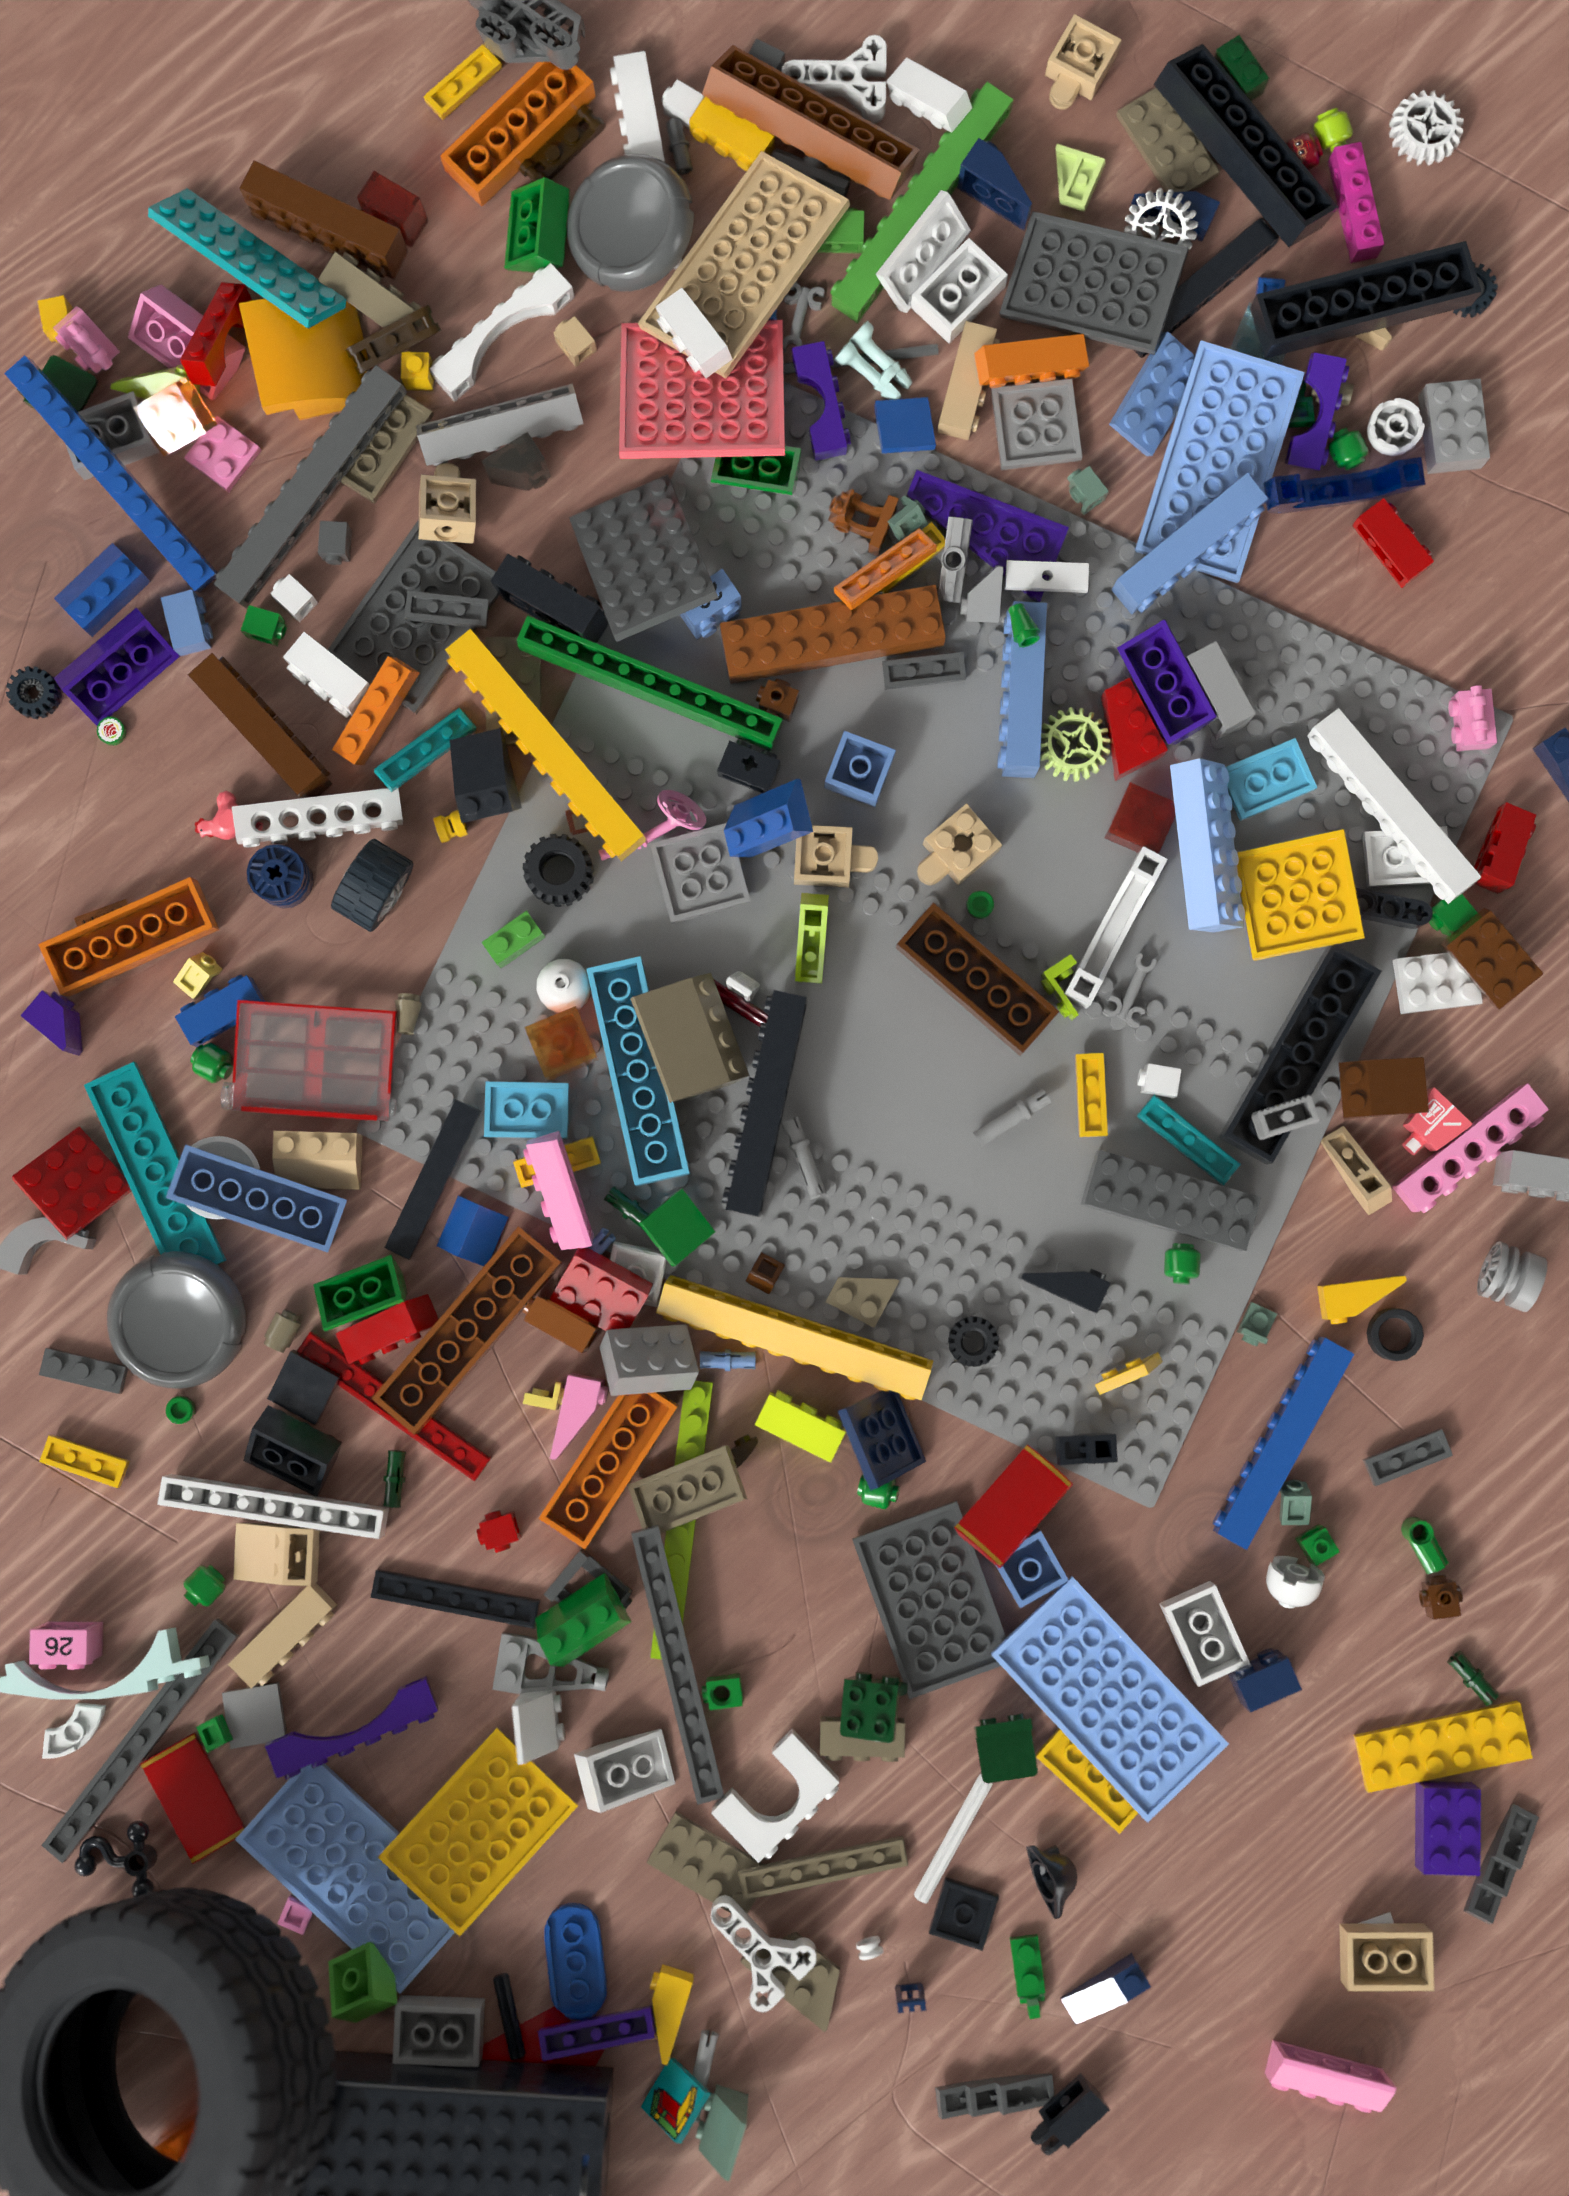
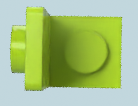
[1041,954,1079,1021]

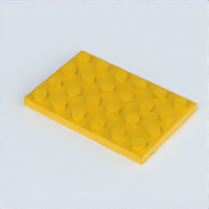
[378,1727,578,1936]

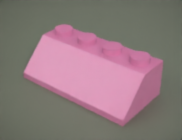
[128,285,246,400]
[523,1131,594,1250]
[1265,2040,1396,2113]

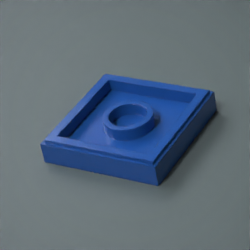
[874,397,936,454]

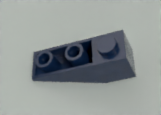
[1130,191,1220,242]

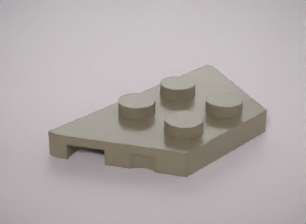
[740,1932,840,2032]

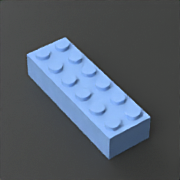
[1170,759,1245,932]

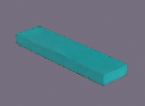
[374,707,477,792]
[1136,1095,1241,1186]

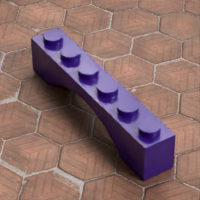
[265,1676,438,1780]

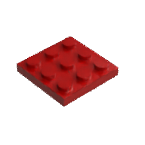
[12,1126,131,1240]

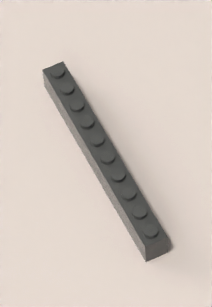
[214,365,407,609]

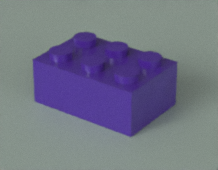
[1415,1781,1481,1876]

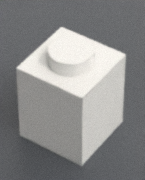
[662,80,704,129]
[270,574,318,622]
[1137,1063,1181,1098]

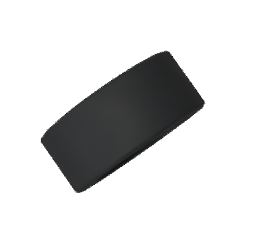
[1366,1308,1424,1361]

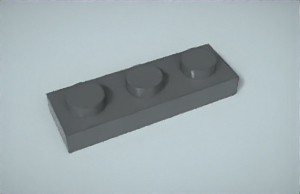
[404,591,490,629]
[882,652,966,690]
[39,1348,128,1394]
[1363,1429,1453,1486]

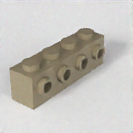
[318,252,425,332]

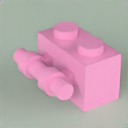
[53,306,120,374]
[1448,686,1497,751]

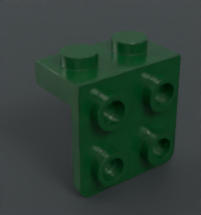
[17,355,98,412]
[840,1672,908,1743]
[974,1713,1038,1783]

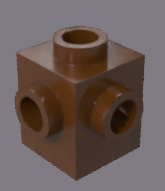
[756,679,799,722]
[1419,1575,1463,1620]

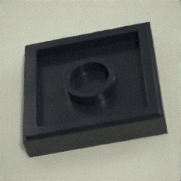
[267,1349,341,1425]
[928,1877,999,1951]

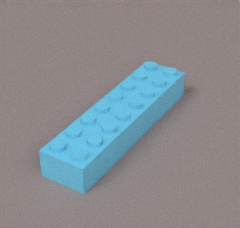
[586,956,691,1186]

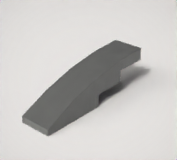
[1463,1804,1539,1924]
[935,2073,1055,2120]

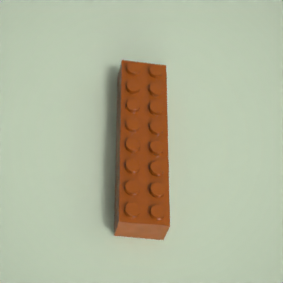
[702,45,920,200]
[720,584,946,684]
[371,1226,563,1435]

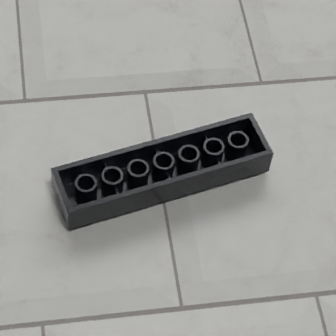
[1154,44,1339,247]
[1250,241,1482,359]
[1219,944,1382,1165]
[722,990,808,1217]

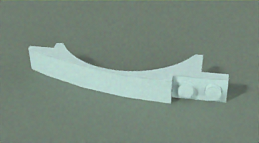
[0,1627,210,1699]

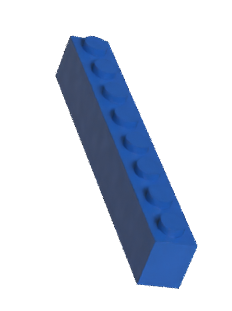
[1213,1337,1354,1550]

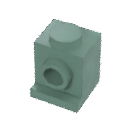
[1067,466,1109,515]

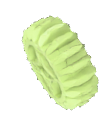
[1040,707,1111,782]

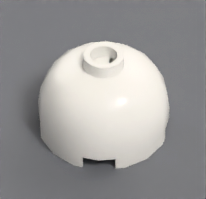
[1367,398,1425,456]
[536,959,591,1014]
[1266,1556,1325,1609]

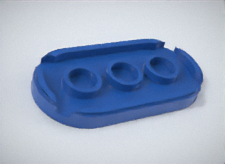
[544,1903,607,2020]

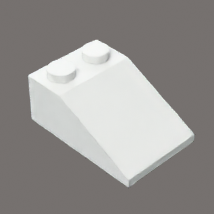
[512,1690,565,1764]
[574,1729,675,1813]

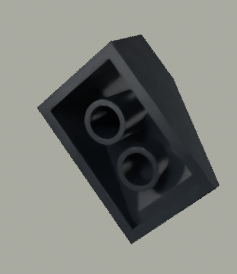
[450,728,522,823]

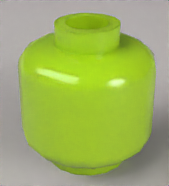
[1313,108,1353,152]

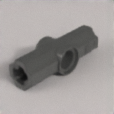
[772,148,851,197]

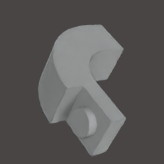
[0,1217,96,1275]

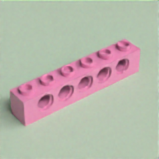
[1392,1084,1549,1213]

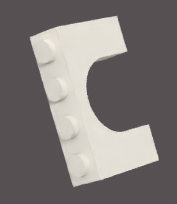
[711,1728,839,1863]

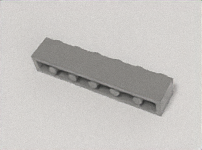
[416,384,583,466]

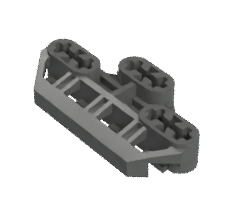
[468,0,585,70]

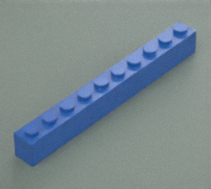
[4,355,218,593]

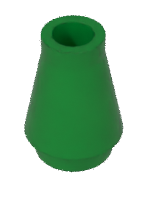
[1008,603,1040,647]

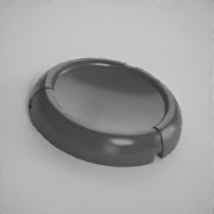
[567,154,694,292]
[106,1251,246,1389]

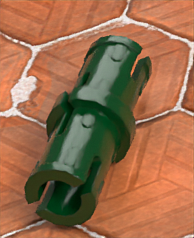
[604,1186,649,1233]
[383,1450,406,1508]
[1447,1651,1499,1706]

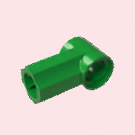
[1401,1517,1449,1575]

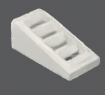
[726,971,760,1002]

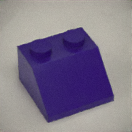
[20,990,83,1056]

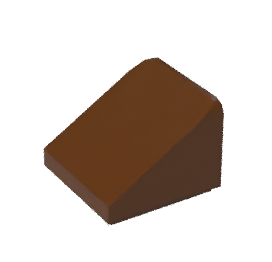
[746,1252,785,1294]

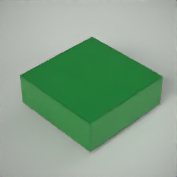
[196,1714,234,1753]

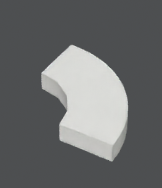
[42,1703,106,1759]

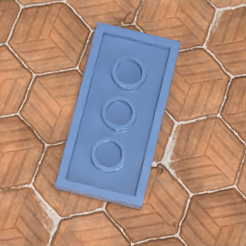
[1109,332,1195,456]

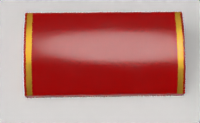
[954,1444,1073,1568]
[140,1732,245,1864]

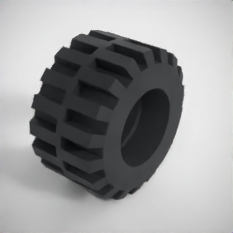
[522,833,594,907]

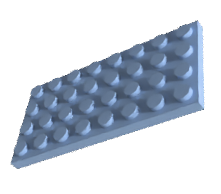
[1135,340,1305,583]
[990,1576,1229,1823]
[235,1764,455,1994]

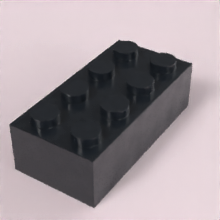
[491,554,609,643]

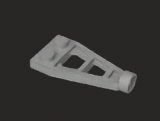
[492,1632,609,1694]

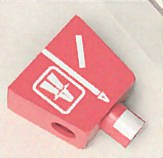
[1402,1087,1472,1155]

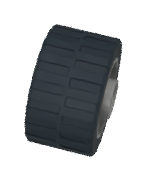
[331,839,414,932]

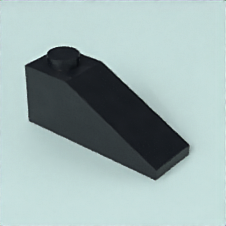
[1018,1269,1111,1314]

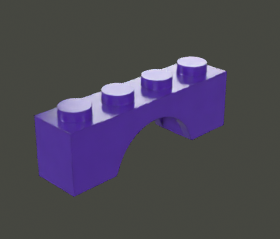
[792,341,851,461]
[1284,352,1349,470]

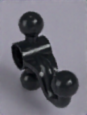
[74,1820,157,1897]

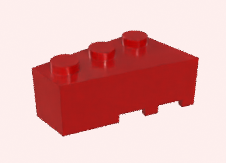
[1101,678,1168,781]
[1473,802,1536,894]
[335,1294,439,1365]

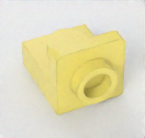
[173,952,222,1000]
[523,1381,565,1410]

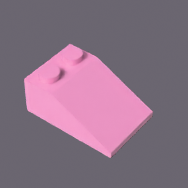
[550,1373,609,1460]

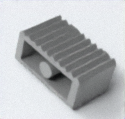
[1251,1095,1319,1140]

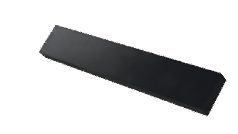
[384,1099,482,1260]
[370,1569,540,1629]

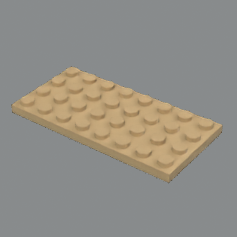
[638,151,850,378]

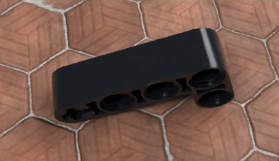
[1355,887,1433,929]

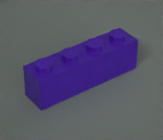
[538,2005,657,2061]

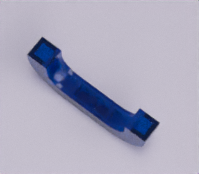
[1263,457,1426,514]

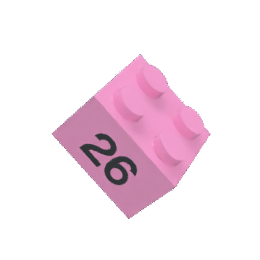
[29,1622,103,1669]

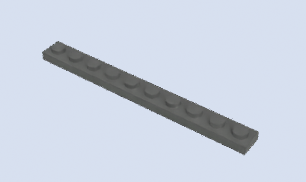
[631,1525,724,1805]
[41,1618,239,1863]

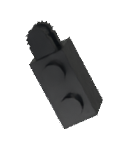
[1030,2073,1110,2156]

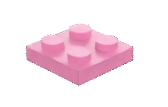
[184,416,262,492]

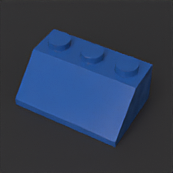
[54,543,151,637]
[724,779,813,858]

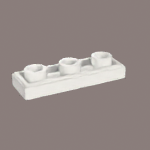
[1005,560,1089,593]

